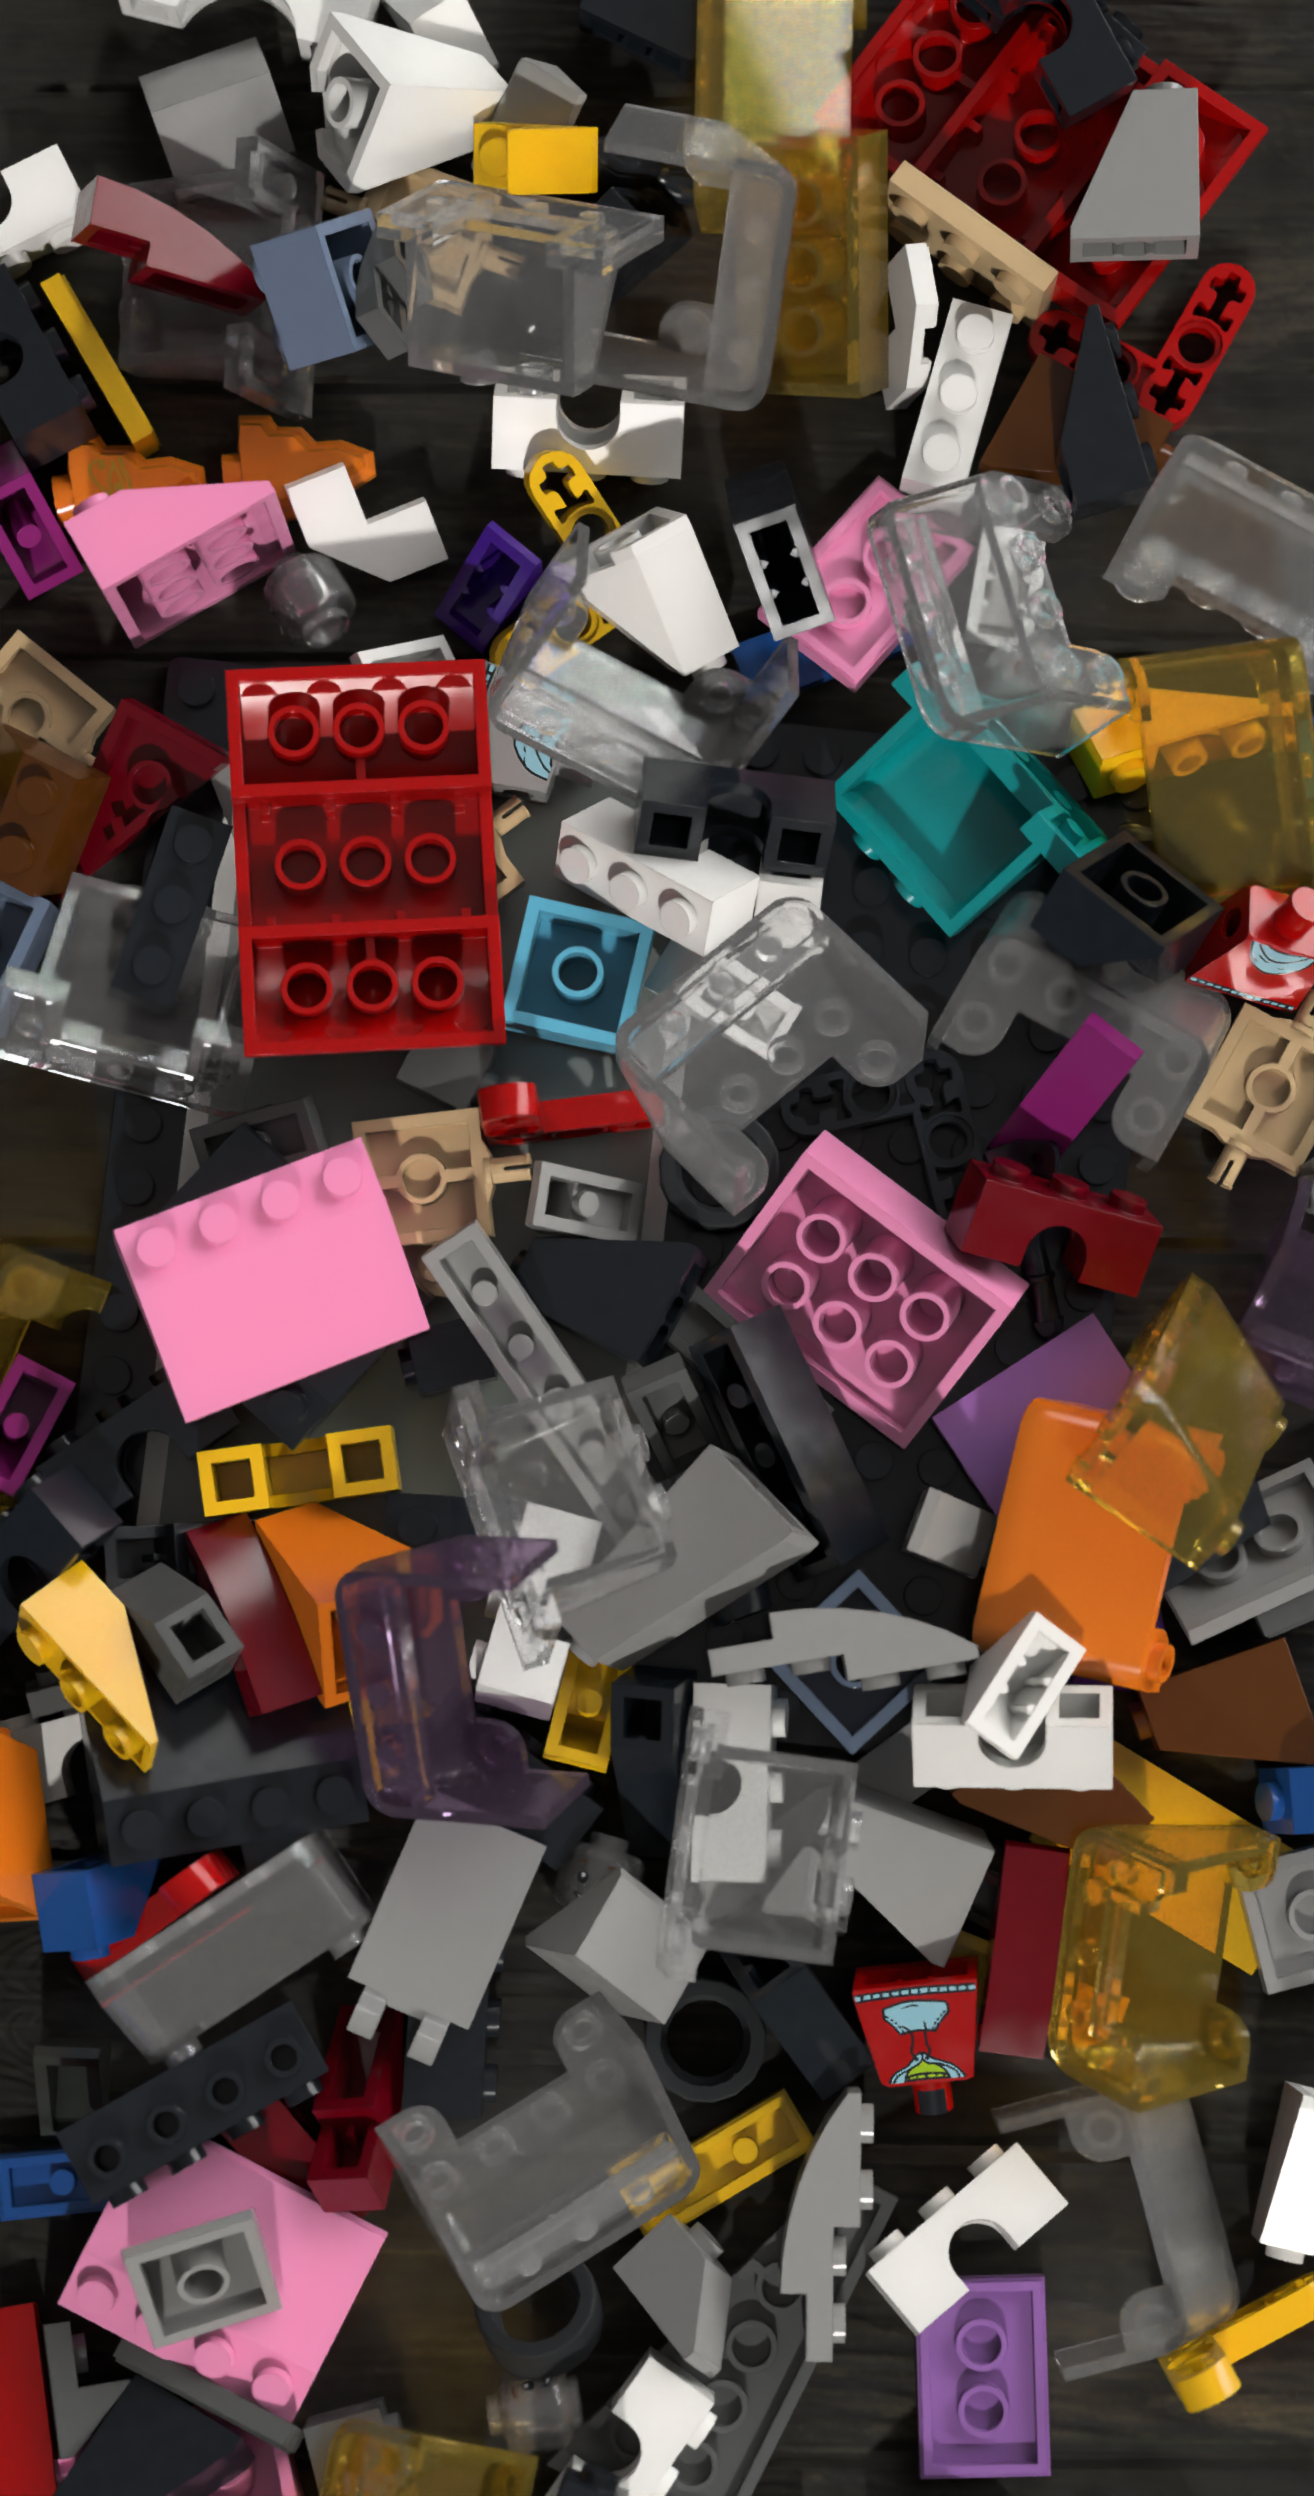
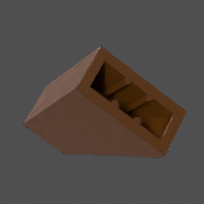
[976,353,1176,489]
[1127,1637,1314,1765]
[948,1775,1155,1864]

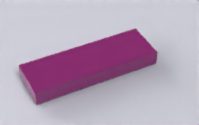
[988,1012,1144,1164]

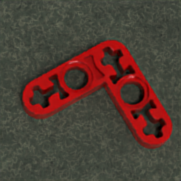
[1027,263,1256,433]
[477,1082,672,1147]
[68,1848,240,1984]

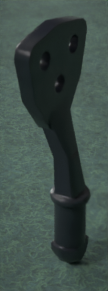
[982,1139,1064,1340]

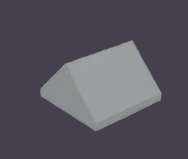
[138,37,297,195]
[525,1867,709,2025]
[121,2208,283,2349]

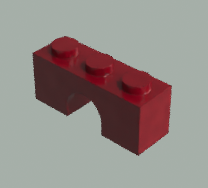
[944,1157,1164,1298]

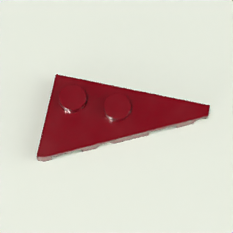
[40,698,230,903]

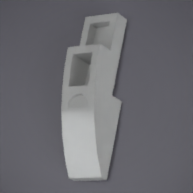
[707,1608,980,1691]
[779,2086,874,2362]

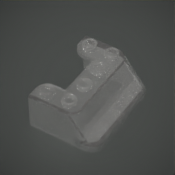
[1103,435,1314,695]
[867,470,1132,758]
[924,891,1231,1173]
[615,897,929,1216]
[374,1991,700,2312]

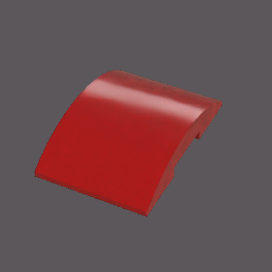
[812,0,1269,331]
[225,659,507,1058]

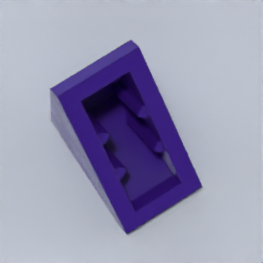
[434,521,545,654]

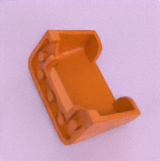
[972,1397,1220,1693]

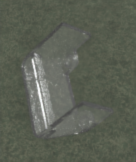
[577,103,798,411]
[488,522,799,801]
[86,1829,377,2069]
[990,2068,1240,2382]

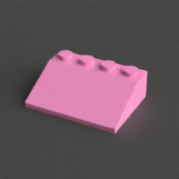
[63,480,298,649]
[703,1130,1030,1450]
[113,1137,430,1424]
[57,2139,388,2424]

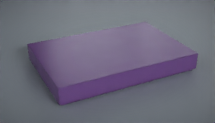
[930,1313,1160,1516]
[915,2273,1051,2479]

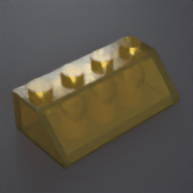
[739,128,889,399]

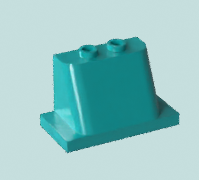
[835,655,1110,937]

